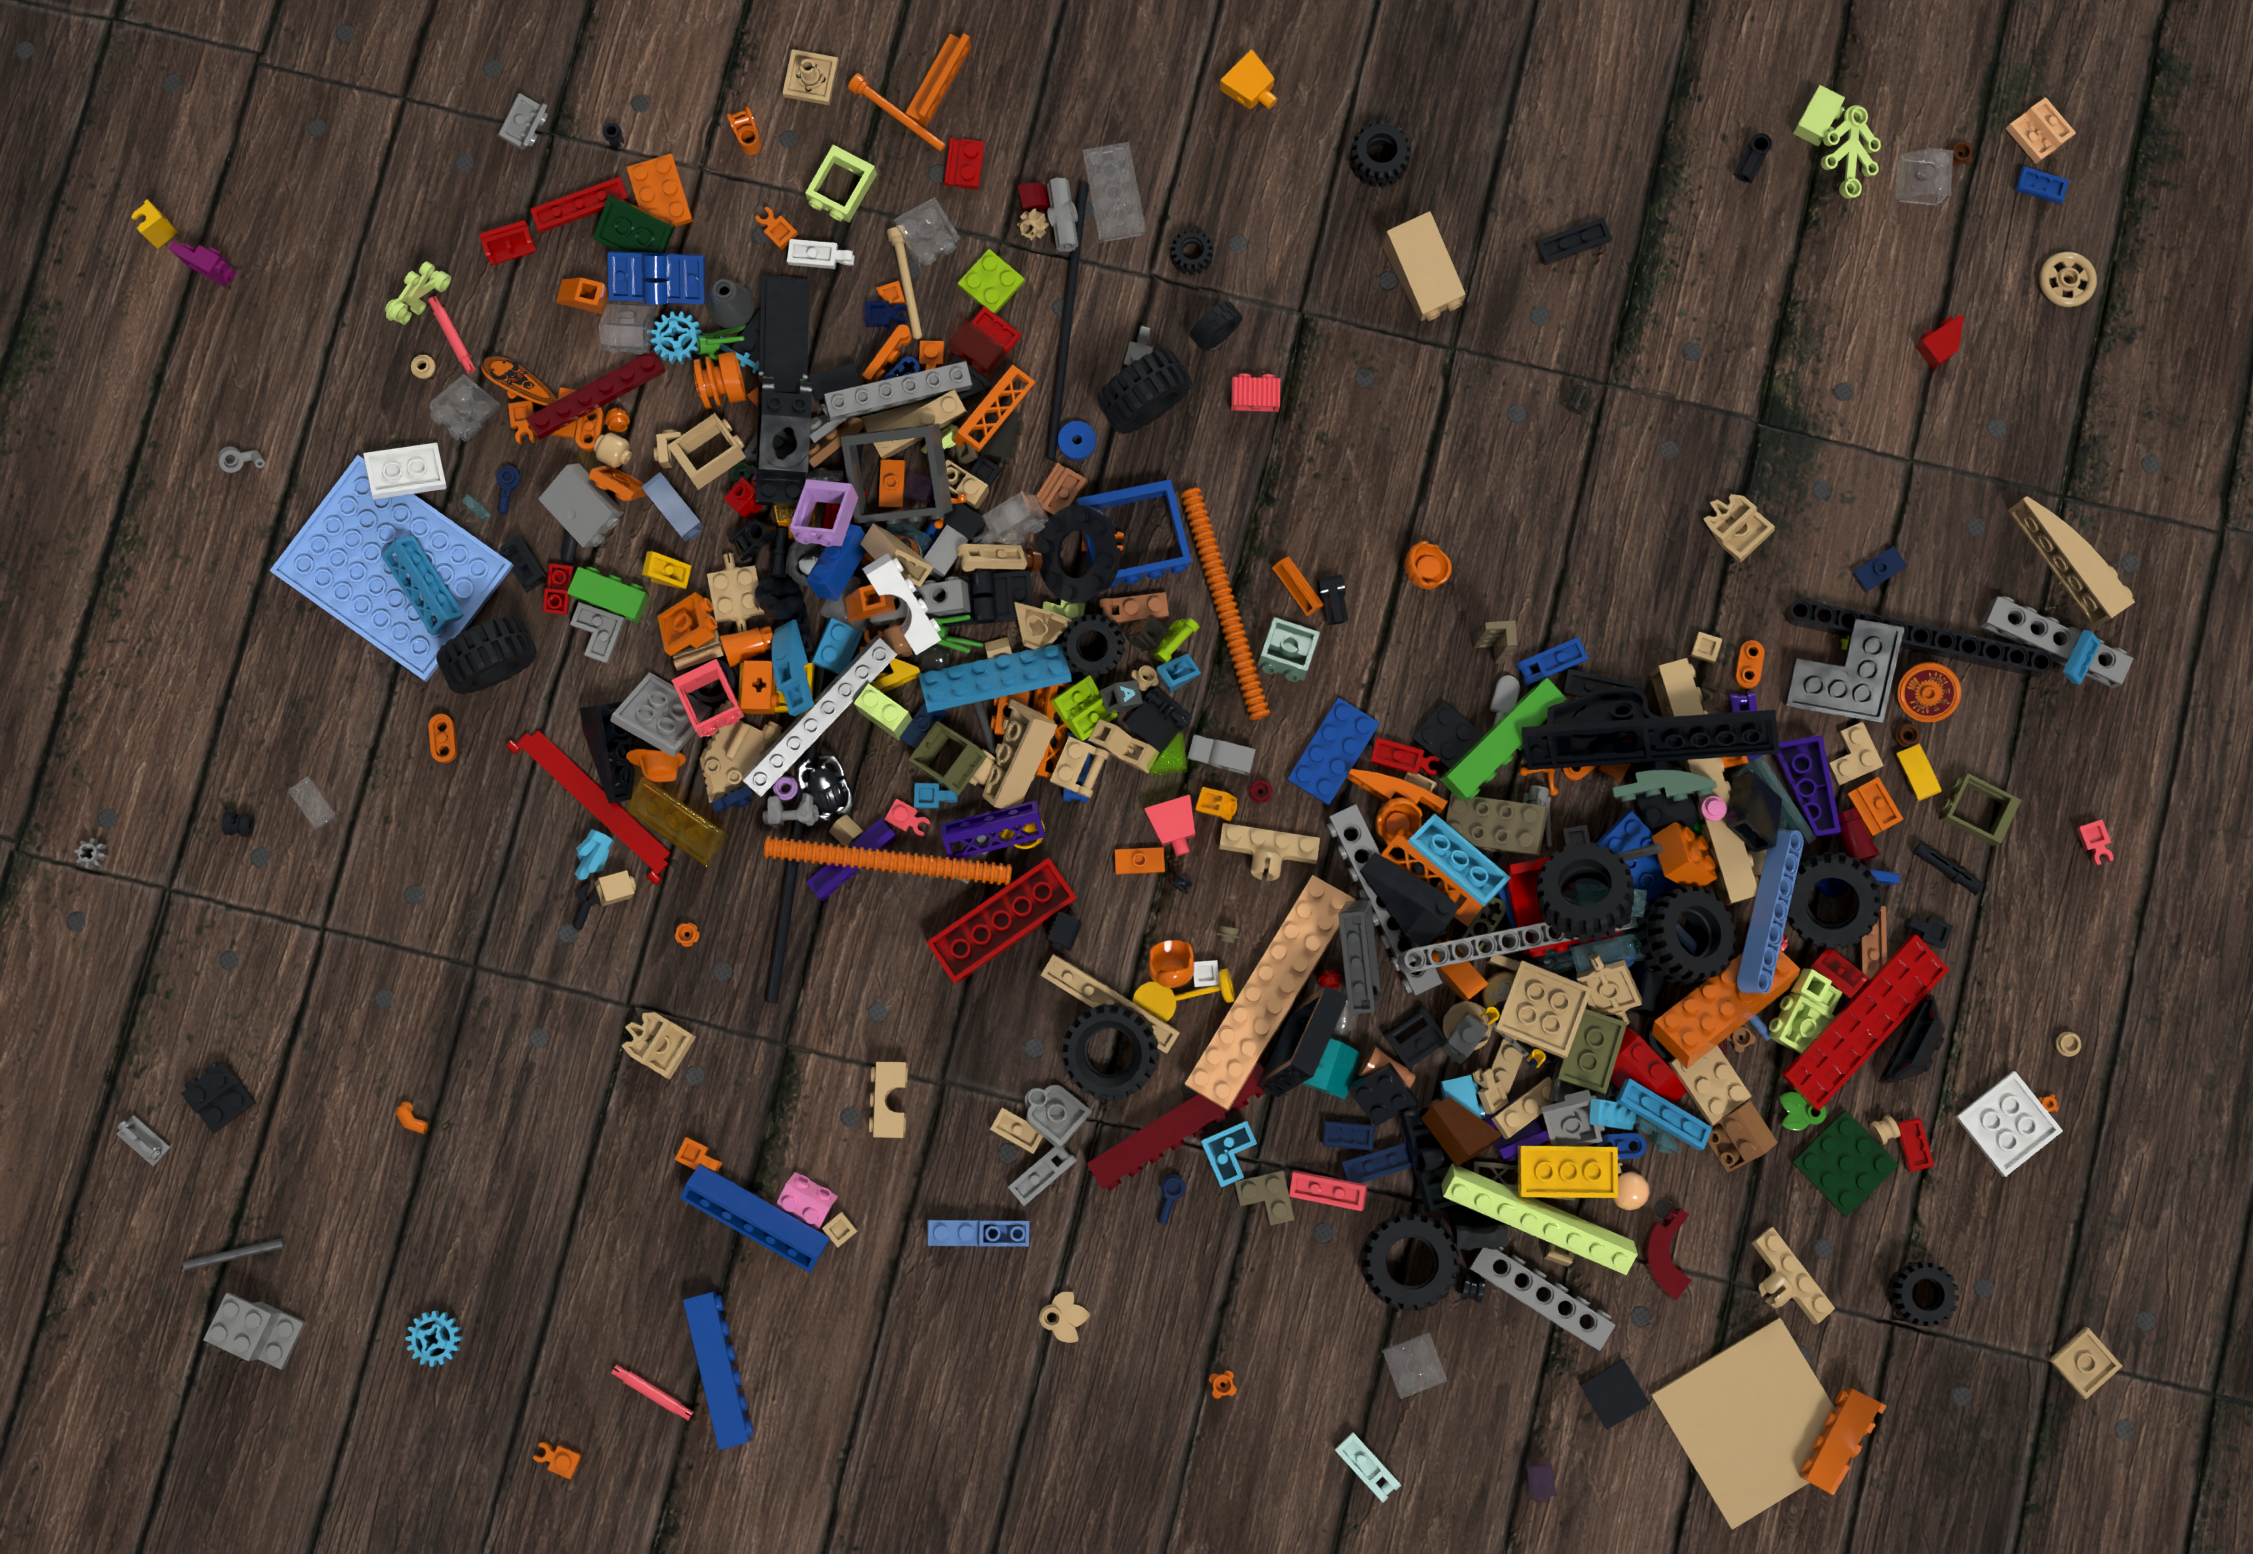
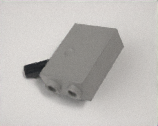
[538,463,624,563]

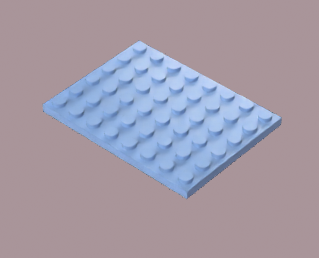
[270,455,514,682]

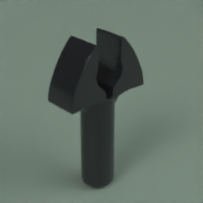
[573,883,602,930]

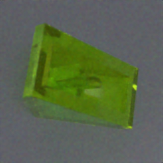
[1149,732,1187,776]

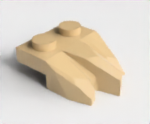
[1704,494,1775,563]
[622,1012,696,1079]

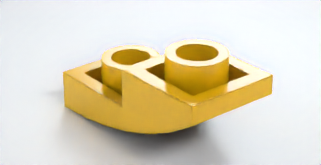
[1896,744,1942,801]

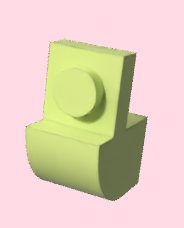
[1791,968,1843,1014]

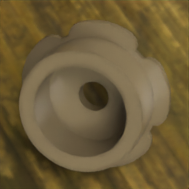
[1216,926,1240,943]

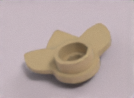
[1039,1292,1090,1343]

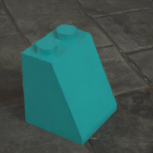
[1300,1038,1361,1100]

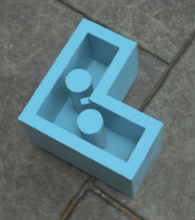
[1200,1121,1257,1187]

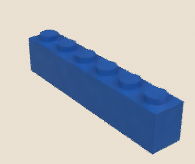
[680,1164,830,1273]
[683,1291,754,1450]

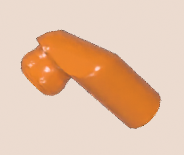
[396,1101,428,1134]

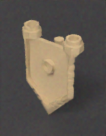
[700,700,783,803]

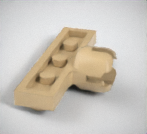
[1219,823,1320,881]
[1752,1227,1835,1325]

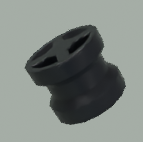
[1460,1275,1485,1303]

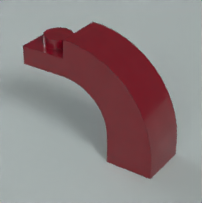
[1644,1208,1692,1300]

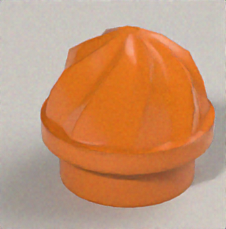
[605,408,630,432]

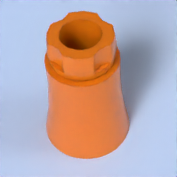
[719,625,773,667]

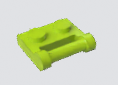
[1150,617,1200,663]

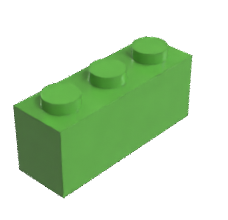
[567,566,650,624]

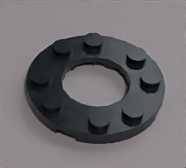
[1038,505,1121,603]

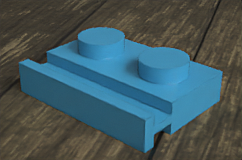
[811,618,863,675]

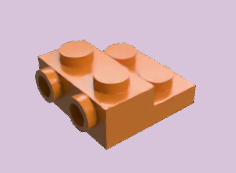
[657,592,718,656]

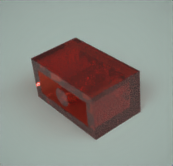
[949,319,1005,376]

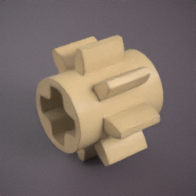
[1017,209,1049,240]

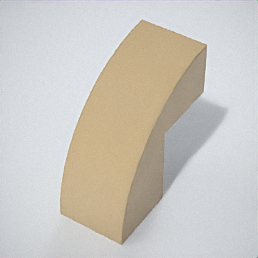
[1088,719,1160,774]

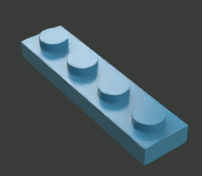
[1616,1078,1713,1151]

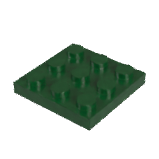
[1791,1110,1899,1217]

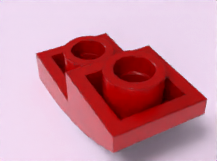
[543,563,575,615]

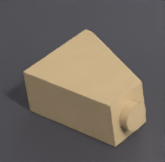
[860,524,933,587]

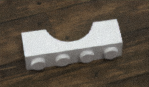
[863,553,941,655]

